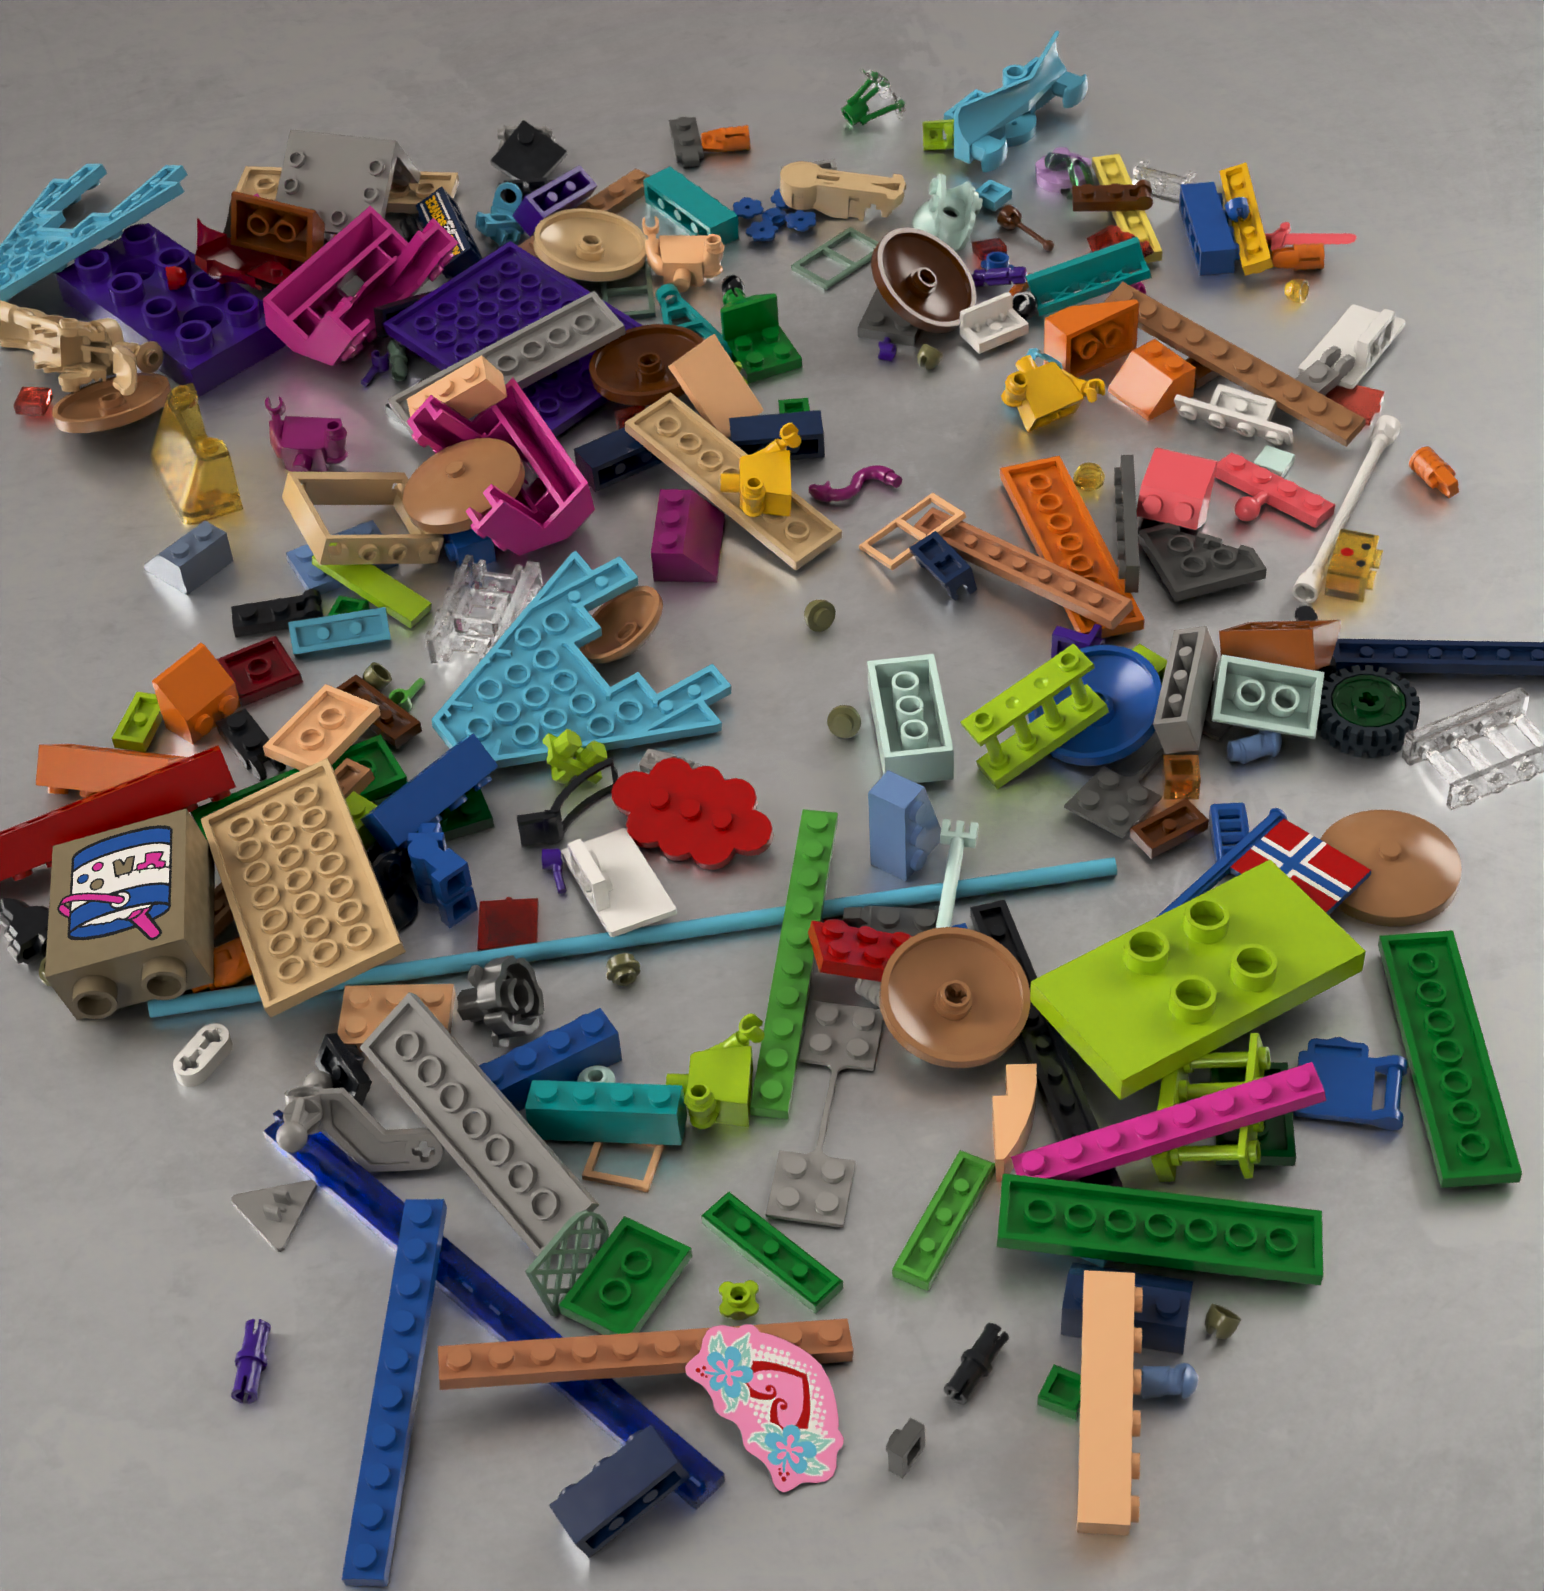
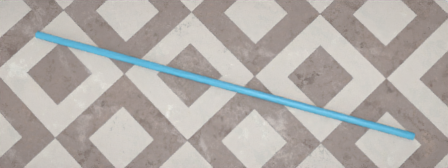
[148,857,1117,1018]

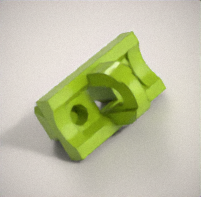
[922,119,954,151]
[542,729,607,784]

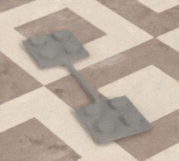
[766,1001,883,1228]

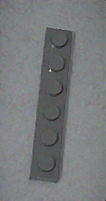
[1114,455,1140,593]

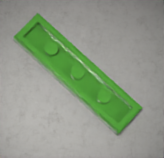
[892,1150,995,1291]

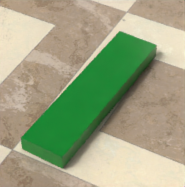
[701,1191,843,1314]

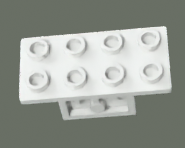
[1298,305,1406,389]
[561,828,677,937]

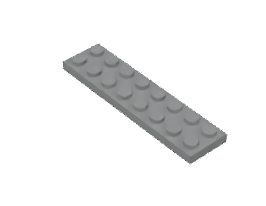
[388,291,626,435]
[359,992,599,1257]

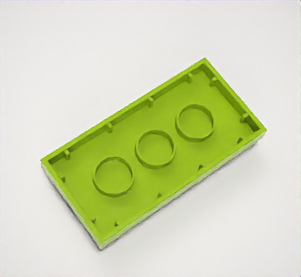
[1030,860,1366,1100]

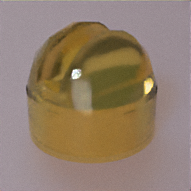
[1284,279,1309,303]

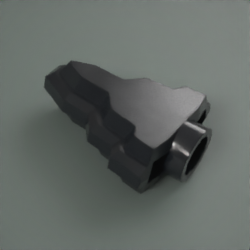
[0,897,49,964]

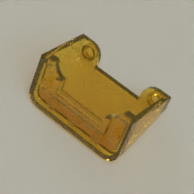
[150,383,243,525]

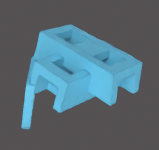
[475,182,525,246]

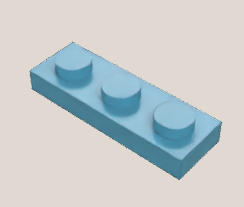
[288,607,391,655]

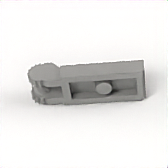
[1295,345,1356,396]

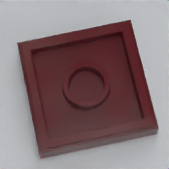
[216,636,303,707]

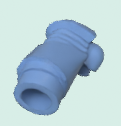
[1227,730,1282,764]
[1133,1363,1199,1399]

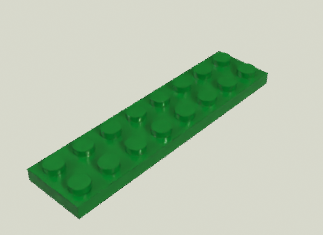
[1378,930,1522,1188]
[996,1173,1323,1286]

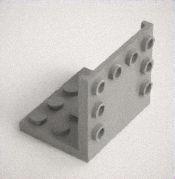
[275,130,421,234]

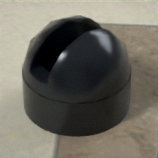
[721,275,745,297]

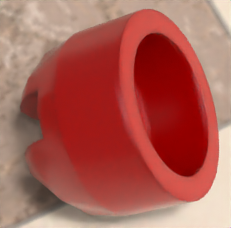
[165,266,187,290]

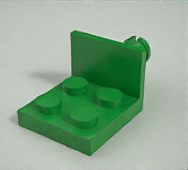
[720,288,802,384]

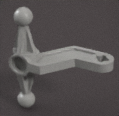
[276,1070,444,1172]

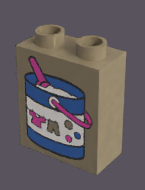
[45,809,215,1020]

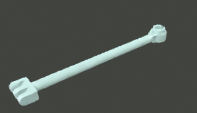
[936,819,979,928]

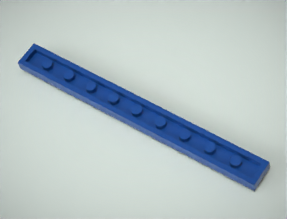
[342,1199,447,1587]

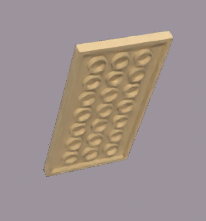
[200,758,406,1018]

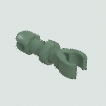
[387,337,408,381]

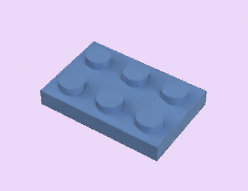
[286,520,399,595]

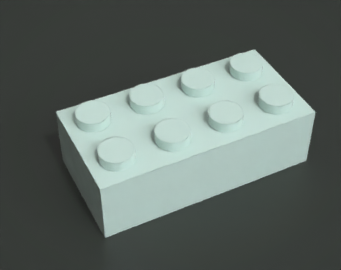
[867,654,954,783]

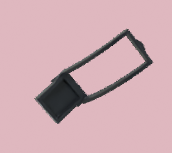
[517,757,618,846]

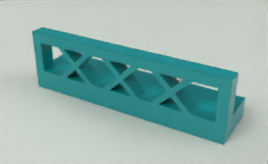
[1026,237,1152,316]

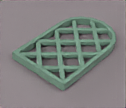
[525,1210,609,1317]

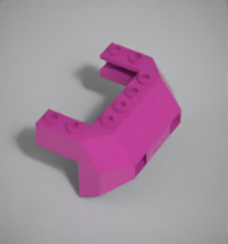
[263,206,458,366]
[407,377,595,556]

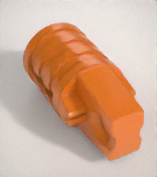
[701,125,751,153]
[1409,446,1459,498]

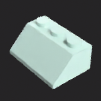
[1211,654,1325,739]

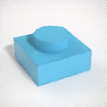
[975,179,1012,212]

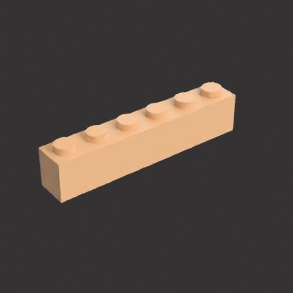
[1077,1270,1143,1536]

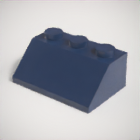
[1060,1262,1193,1355]

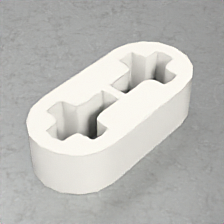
[173,1023,233,1087]

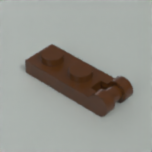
[1072,180,1153,212]

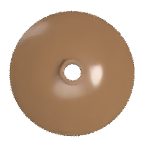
[578,586,663,664]

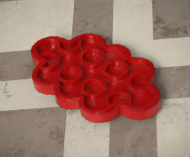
[611,757,774,870]

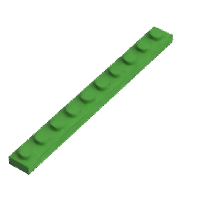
[750,809,838,1119]

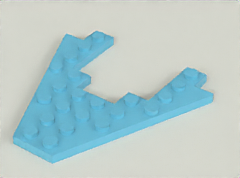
[0,164,188,302]

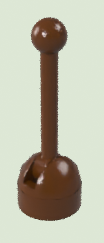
[997,204,1054,251]

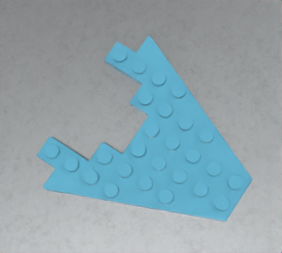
[431,551,732,768]

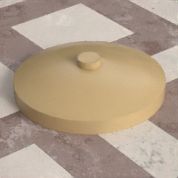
[533,208,647,282]

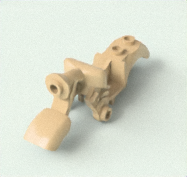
[0,300,164,396]

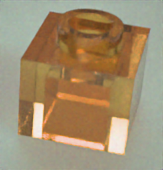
[1162,755,1201,799]

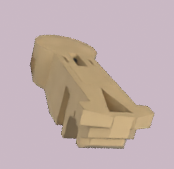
[780,161,906,221]

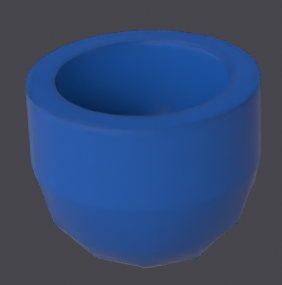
[1225,197,1250,222]

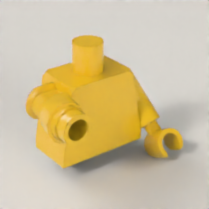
[1001,355,1105,433]
[720,423,801,517]

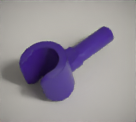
[878,337,897,362]
[361,350,390,387]
[541,849,567,894]

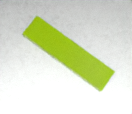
[312,543,432,629]

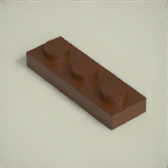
[337,675,422,749]

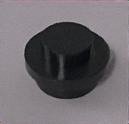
[1013,292,1038,320]

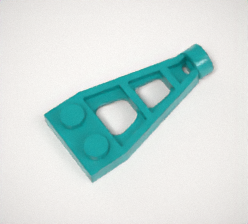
[656,284,733,361]

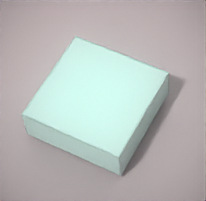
[1253,445,1295,478]

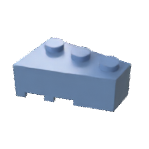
[868,770,941,881]

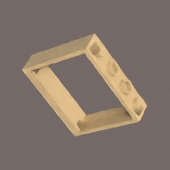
[282,472,444,565]

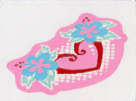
[685,1324,844,1493]

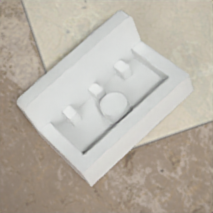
[960,292,1029,353]

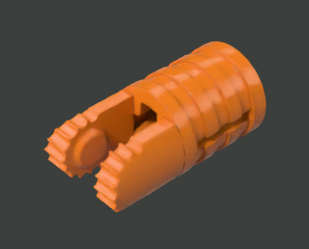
[1270,243,1324,271]

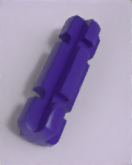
[972,266,1028,287]

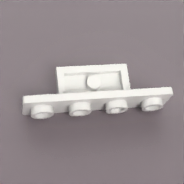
[1174,384,1294,446]

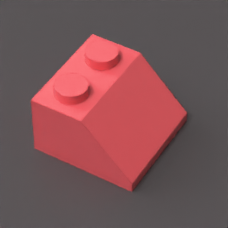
[1137,447,1218,530]

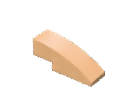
[992,1064,1037,1182]

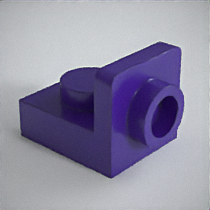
[1051,624,1105,658]

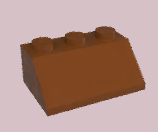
[231,191,325,262]
[1219,620,1341,671]

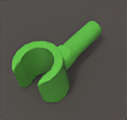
[389,678,425,712]

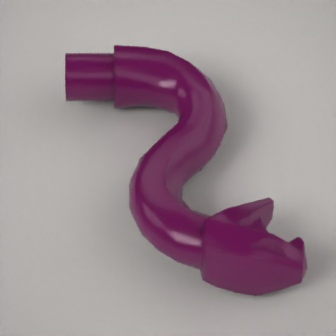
[808,465,902,502]

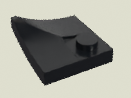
[490,120,567,188]

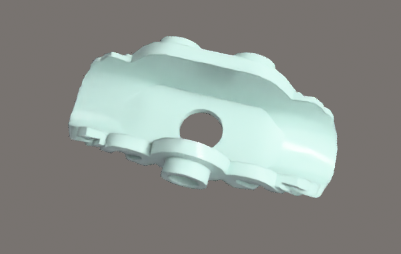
[912,173,982,253]

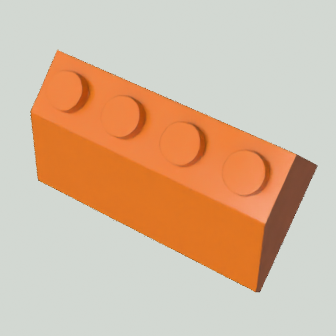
[36,744,187,797]

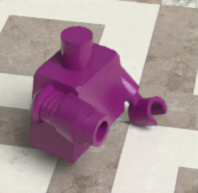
[265,396,348,472]

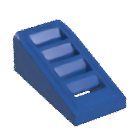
[1209,803,1249,874]

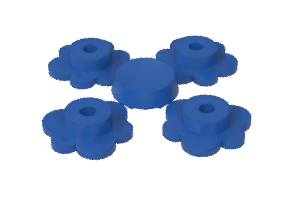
[733,189,816,242]

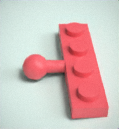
[1215,452,1336,528]

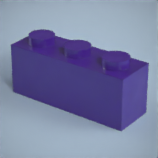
[512,165,598,237]

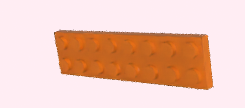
[1000,455,1145,638]

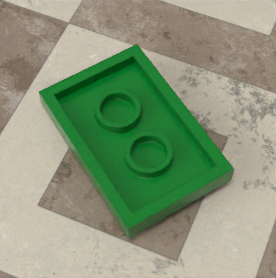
[559,1216,692,1335]

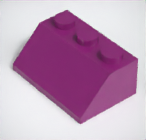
[651,489,725,582]

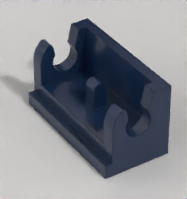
[909,531,977,601]

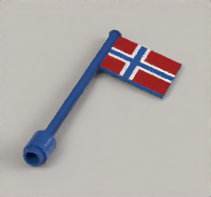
[1157,808,1371,917]

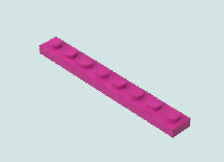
[1011,1062,1327,1181]

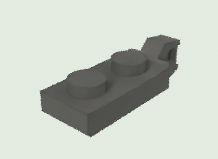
[843,906,939,936]

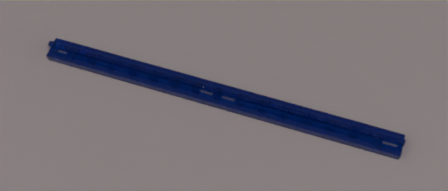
[263,1109,725,1510]

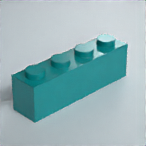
[643,167,739,246]
[525,1080,687,1145]

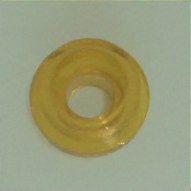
[1073,462,1105,491]

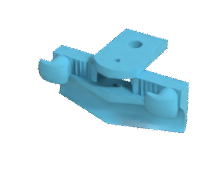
[944,31,1088,172]

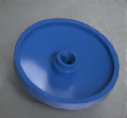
[1028,645,1162,766]

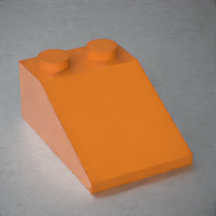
[1043,299,1139,378]

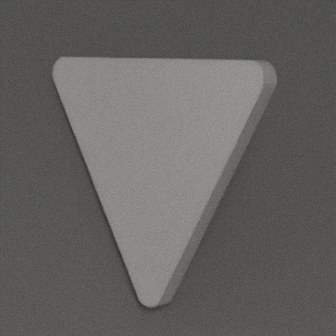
[231,1180,317,1252]

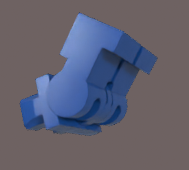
[407,823,478,928]

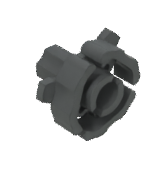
[457,955,544,1048]

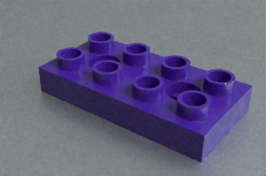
[55,223,287,398]

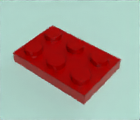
[808,920,913,982]

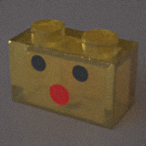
[1324,529,1383,602]

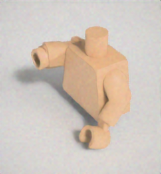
[642,216,725,292]

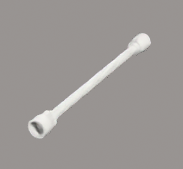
[1292,415,1401,603]

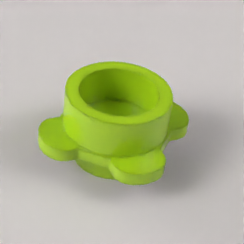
[719,1280,759,1320]

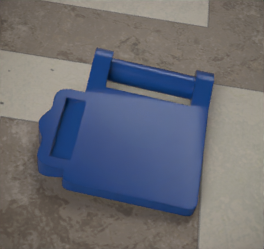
[1293,1037,1408,1131]

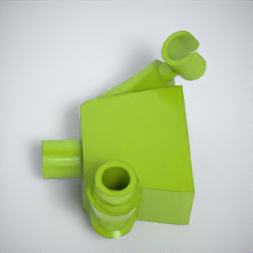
[666,1013,764,1129]

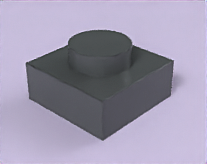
[886,1417,925,1479]

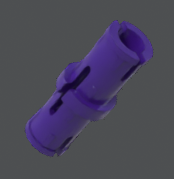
[231,1319,271,1403]

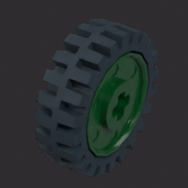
[1317,665,1420,758]

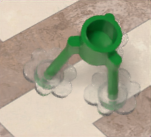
[841,69,906,126]

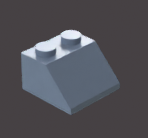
[144,520,234,595]

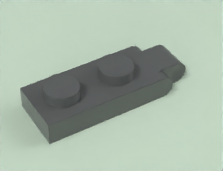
[669,117,704,168]

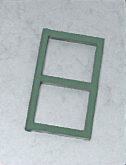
[791,227,879,290]
[600,261,656,319]

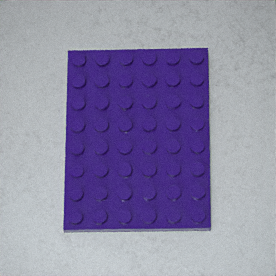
[383,241,643,437]

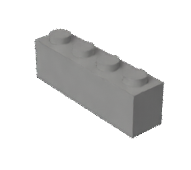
[1153,626,1218,754]

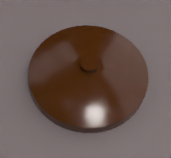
[871,228,977,333]
[589,324,704,406]

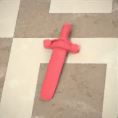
[1265,222,1357,252]

